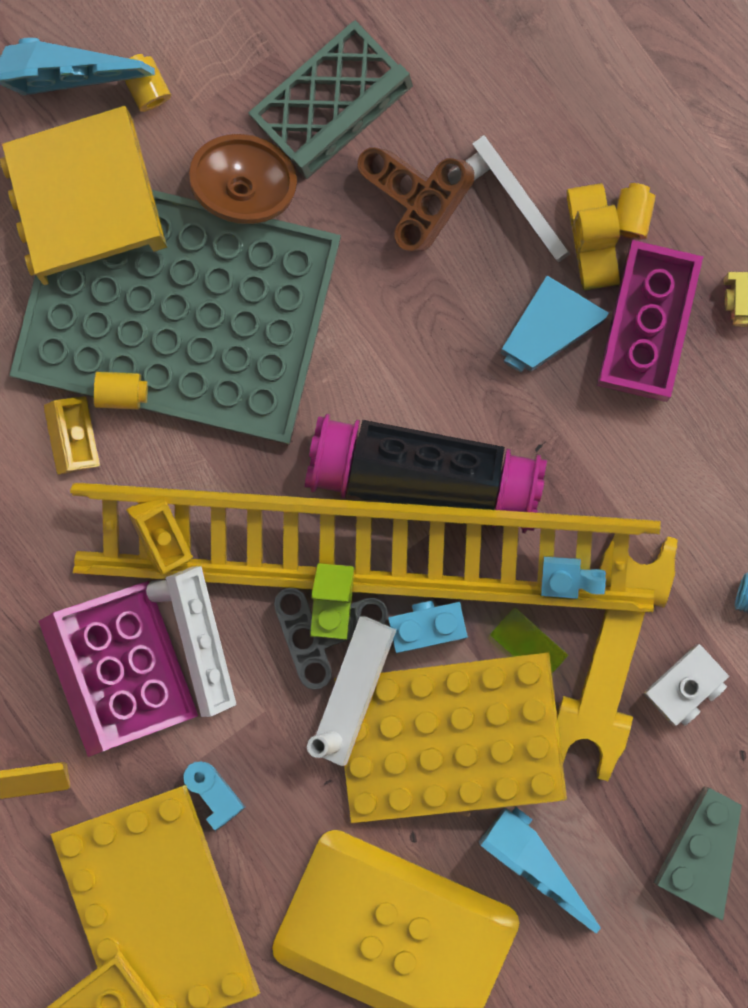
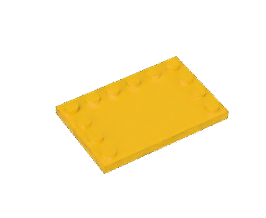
[51,785,260,1008]

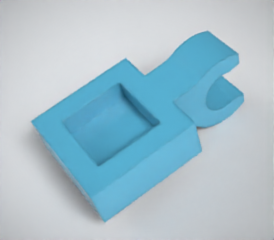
[541,556,606,599]

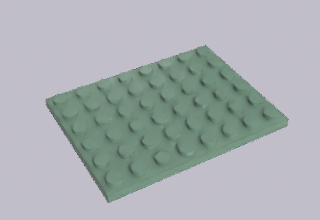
[9,190,341,445]

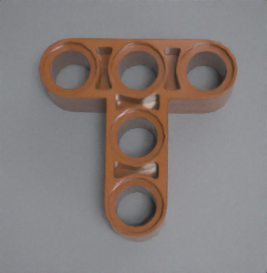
[357,147,475,251]

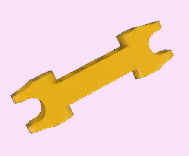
[557,536,678,781]

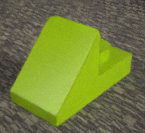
[310,563,355,640]

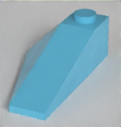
[0,38,155,95]
[478,806,601,934]

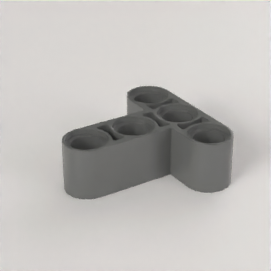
[274,588,388,690]

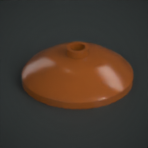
[189,134,297,224]

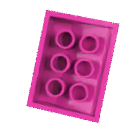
[38,581,198,757]

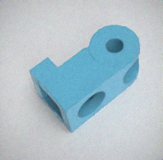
[184,762,246,831]

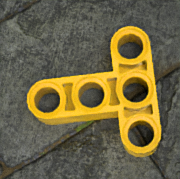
[566,183,620,290]

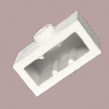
[643,644,730,726]

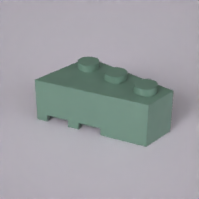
[653,786,742,921]

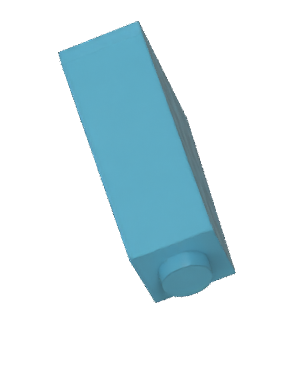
[500,276,608,372]

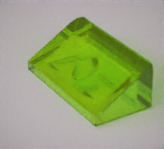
[489,607,569,673]

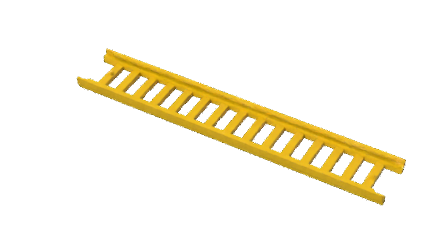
[70,483,661,612]

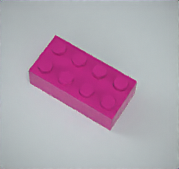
[596,240,703,402]

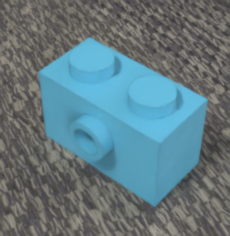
[388,601,468,654]

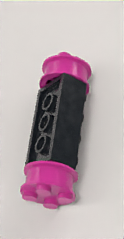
[304,414,547,534]

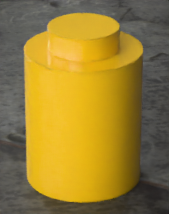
[124,54,172,112]
[616,183,656,239]
[94,372,148,410]

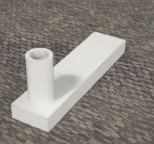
[448,135,570,262]
[146,566,237,717]
[307,616,396,766]

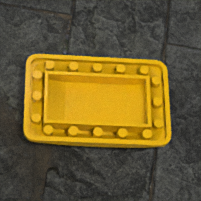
[272,830,519,1008]

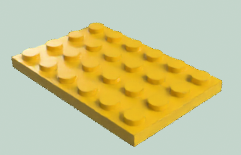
[334,653,567,823]

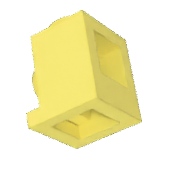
[724,272,748,327]

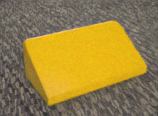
[44,396,100,475]
[126,498,193,575]
[0,762,70,799]

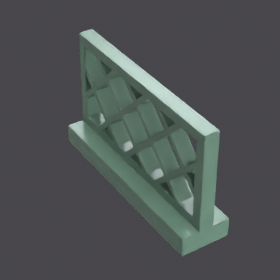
[248,20,413,179]

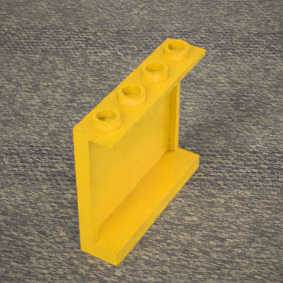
[0,106,167,285]

